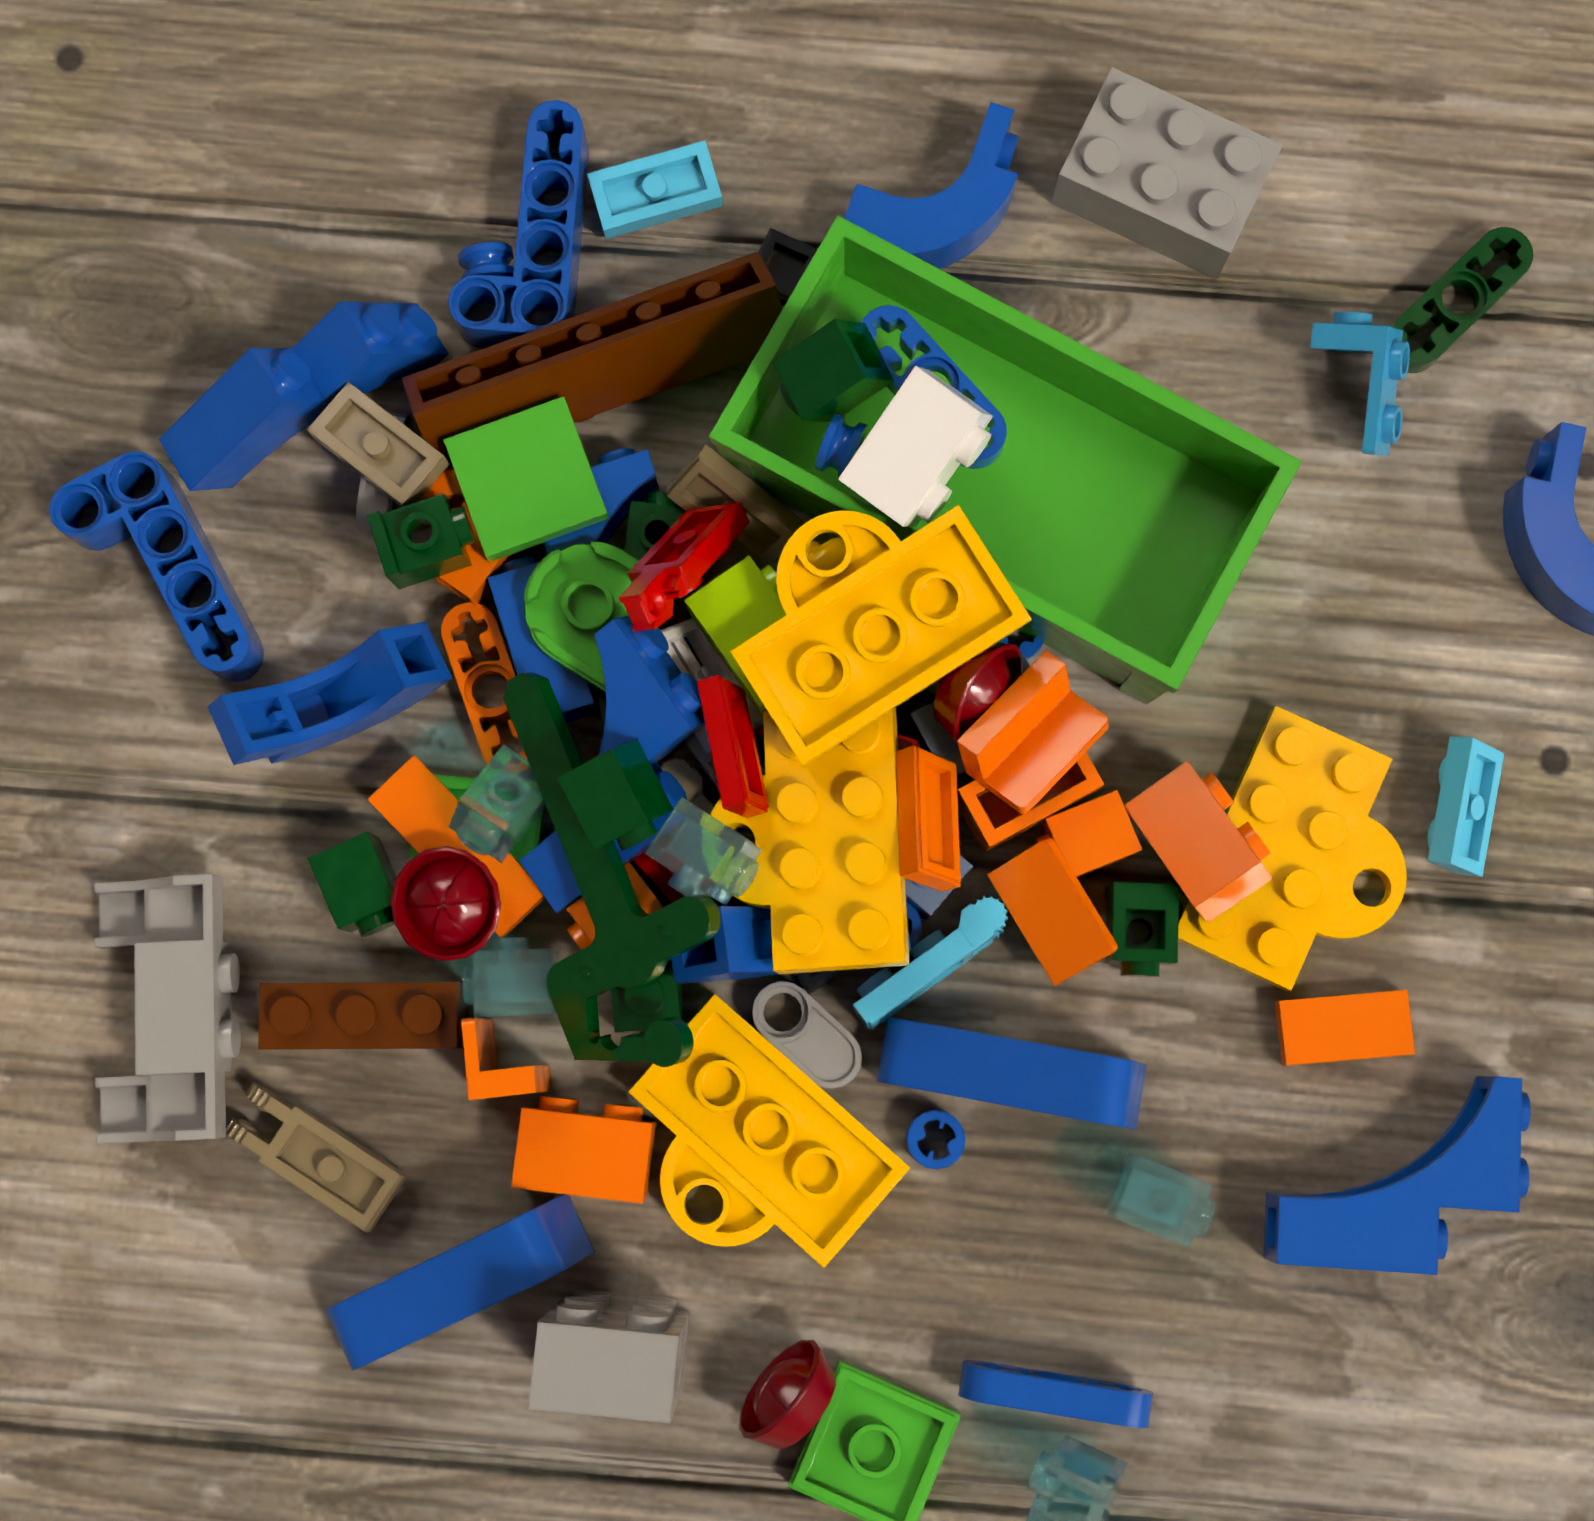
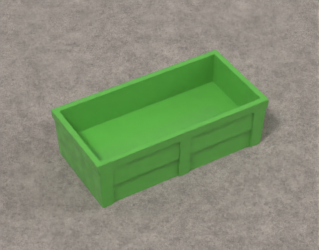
[709,215,1302,705]

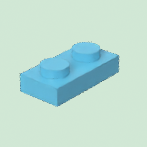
[587,140,723,239]
[1427,736,1504,877]

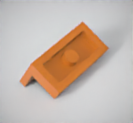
[957,650,1109,814]
[987,838,1118,987]
[461,1017,552,1100]

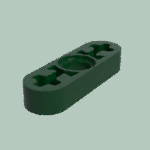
[1392,227,1533,373]

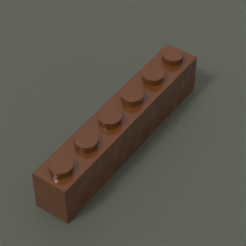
[402,251,782,468]

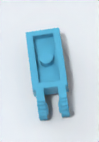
[853,896,1008,1031]

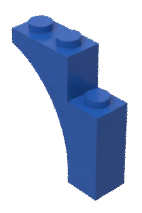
[159,301,449,491]
[488,448,659,723]
[519,615,706,913]
[1263,1076,1531,1275]

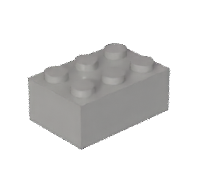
[1051,67,1283,280]
[528,1290,690,1424]

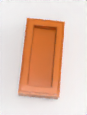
[896,745,961,892]
[1274,990,1415,1066]

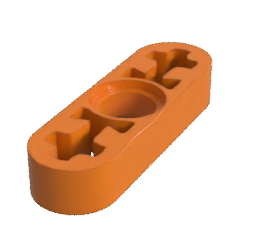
[441,602,533,780]

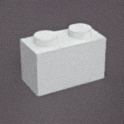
[838,366,993,527]

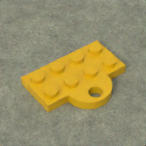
[730,505,1032,765]
[1178,706,1407,991]
[704,707,910,974]
[629,994,910,1268]

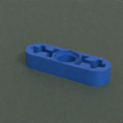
[861,305,1007,469]
[958,1360,1153,1428]

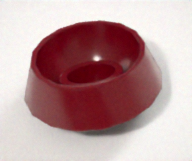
[934,642,1023,744]
[390,846,501,961]
[739,1340,836,1449]

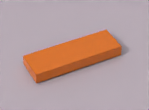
[367,755,545,939]

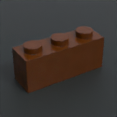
[258,982,470,1050]

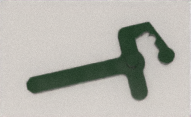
[503,672,721,1067]

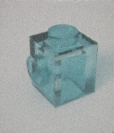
[448,744,546,863]
[645,797,762,906]
[462,937,559,1018]
[1105,1153,1215,1249]
[1027,1435,1128,1521]

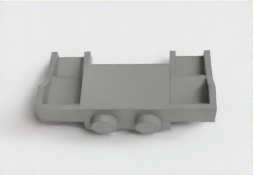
[94,874,241,1144]

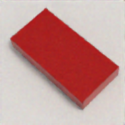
[697,675,769,818]

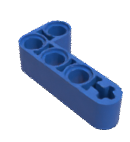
[448,100,589,349]
[49,451,264,682]
[876,1017,1147,1130]
[325,1194,595,1371]

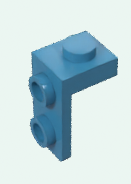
[1310,312,1410,456]

